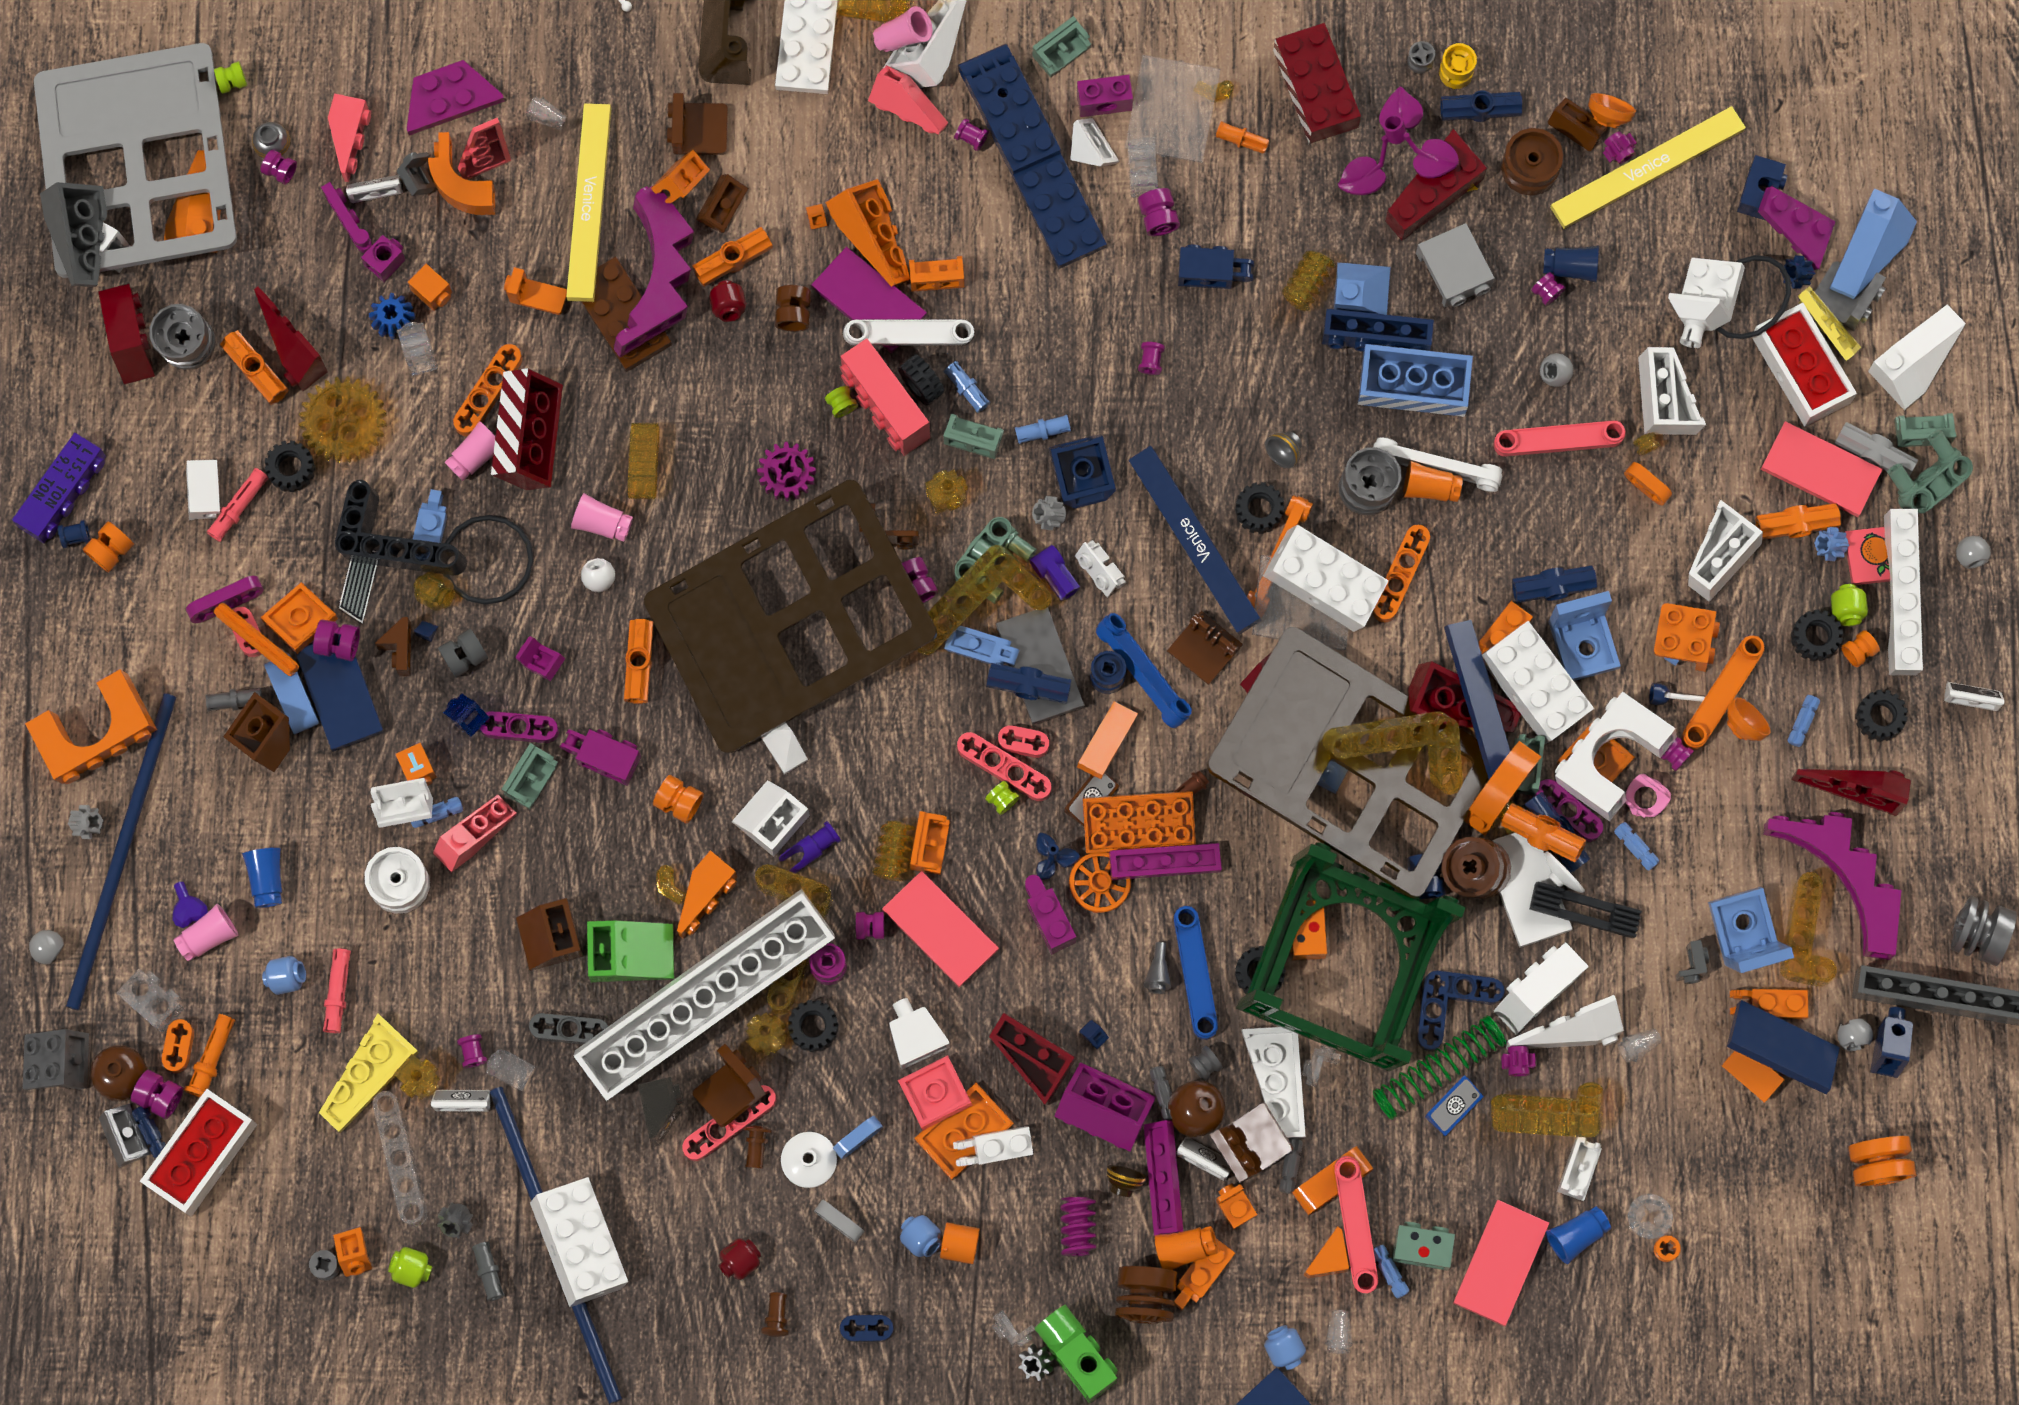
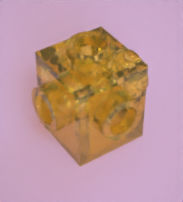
[925,469,968,514]
[745,1012,786,1056]
[393,1054,440,1100]

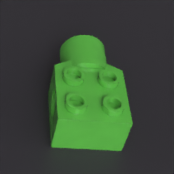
[1034,1304,1118,1404]

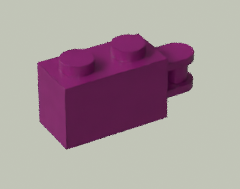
[560,729,641,786]
[1025,875,1076,955]

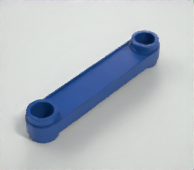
[1096,613,1192,728]
[1174,906,1218,1040]

